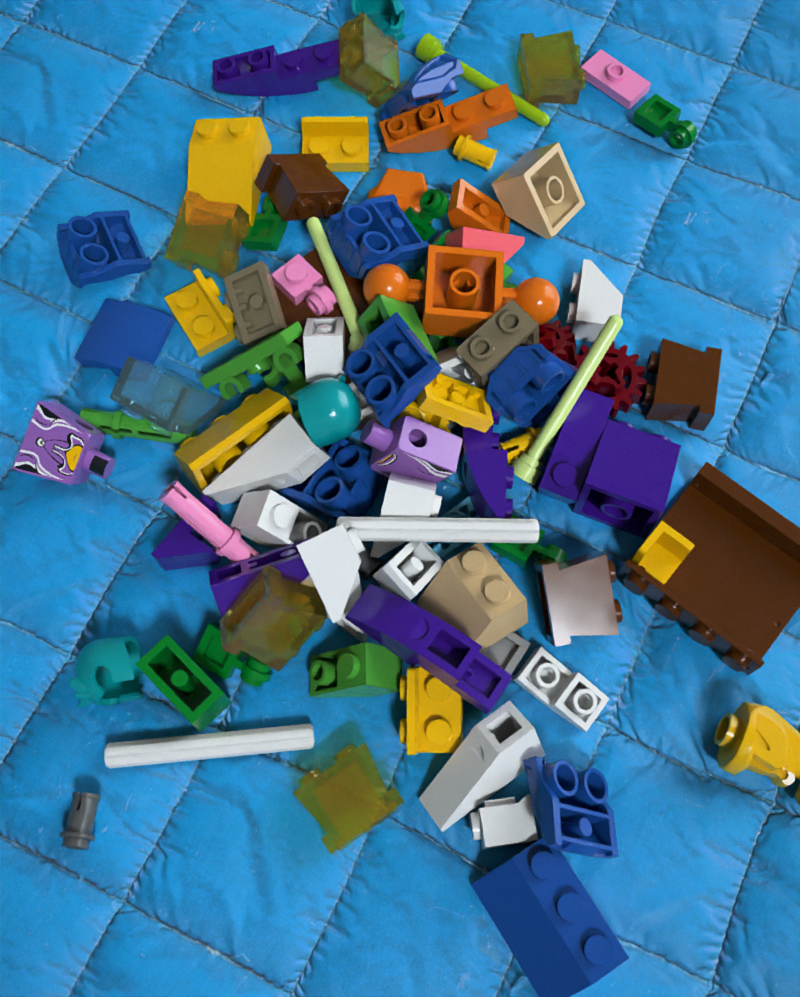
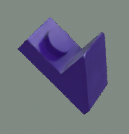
[151,494,222,571]

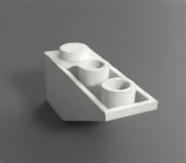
[202,413,331,505]
[419,700,545,832]

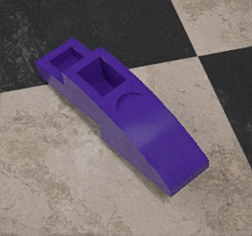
[212,39,346,97]
[459,390,514,519]
[345,584,513,714]

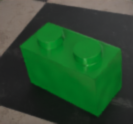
[136,634,232,732]

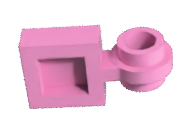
[271,254,337,316]

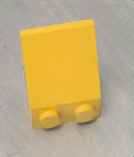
[186,117,272,227]

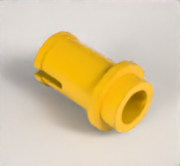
[453,134,498,171]
[499,427,541,466]

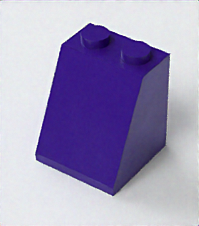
[572,419,681,539]

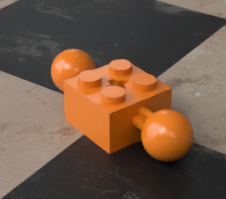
[363,245,560,338]

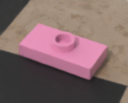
[579,49,651,110]

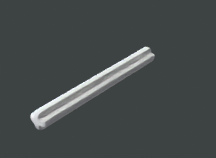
[336,517,539,543]
[104,724,315,769]

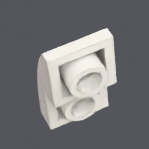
[513,647,610,732]

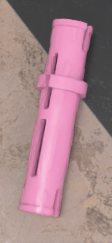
[159,480,260,563]

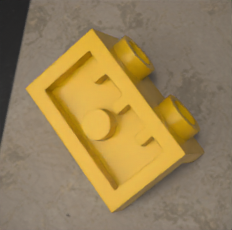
[301,116,369,172]
[164,268,237,358]
[412,373,494,433]
[399,666,463,755]

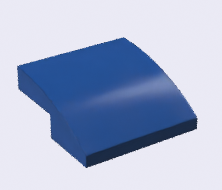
[74,299,176,381]

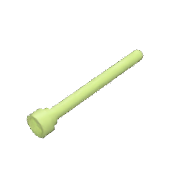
[306,217,365,354]
[511,315,623,485]

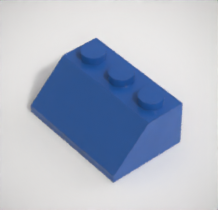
[471,836,629,997]

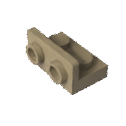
[223,261,287,348]
[456,300,539,391]

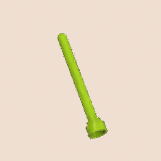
[415,33,550,127]

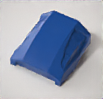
[379,53,464,121]
[327,194,429,279]
[56,210,152,288]
[342,312,442,429]
[486,343,578,429]
[276,439,383,520]
[523,756,619,859]

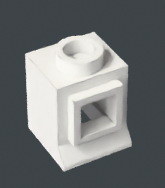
[469,794,538,849]

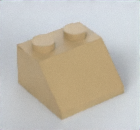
[491,142,585,239]
[417,543,528,652]

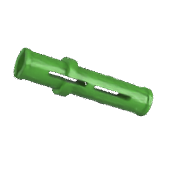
[79,407,197,445]

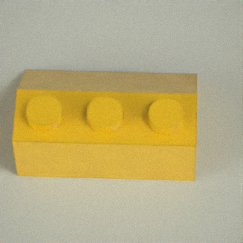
[173,388,293,498]

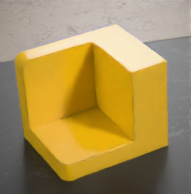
[631,521,695,585]

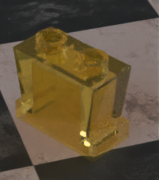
[339,12,400,108]
[517,30,586,108]
[165,190,250,279]
[219,565,327,672]
[293,743,404,856]

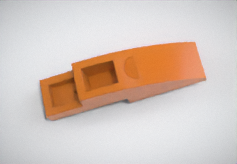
[378,83,518,153]

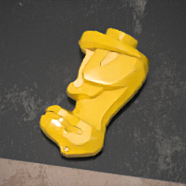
[714,702,800,806]

